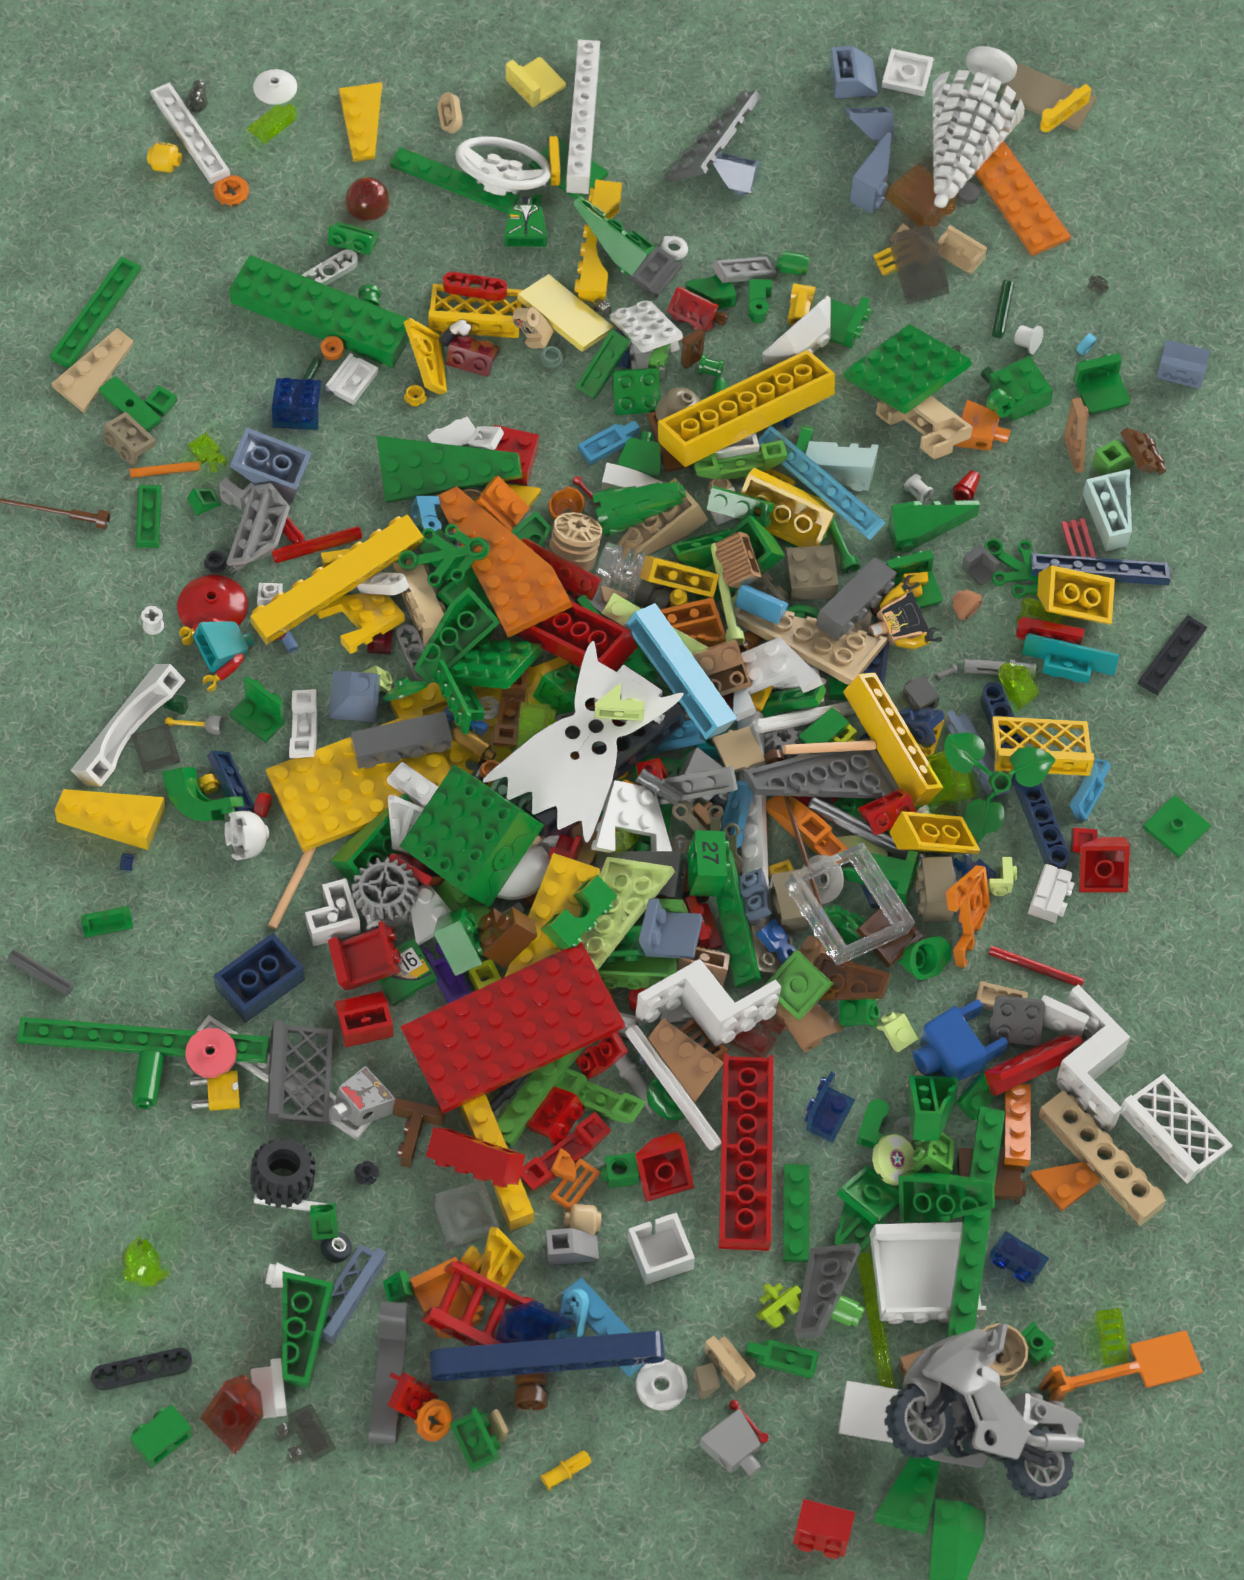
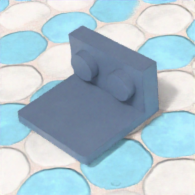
[1156,340,1210,389]
[639,899,703,959]

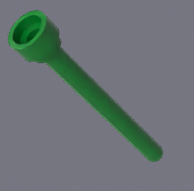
[813,492,860,574]

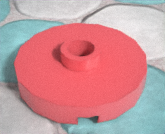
[185,1028,237,1078]

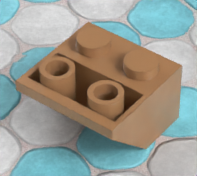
[691,639,752,696]

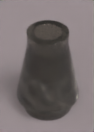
[185,80,207,113]

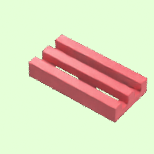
[1061,518,1096,558]

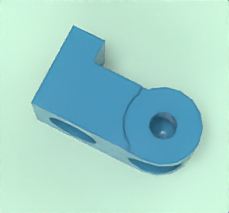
[410,496,441,541]

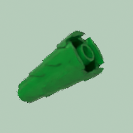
[593,481,687,537]

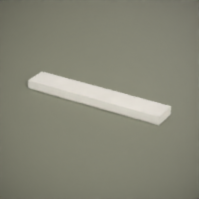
[150,82,230,184]

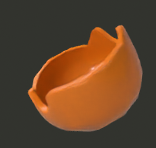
[548,487,585,520]

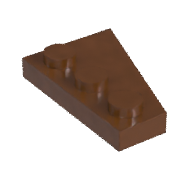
[816,953,891,1001]

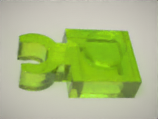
[187,432,227,473]

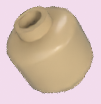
[563,1204,601,1236]

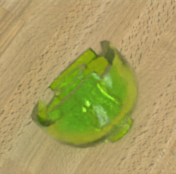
[121,1235,171,1288]

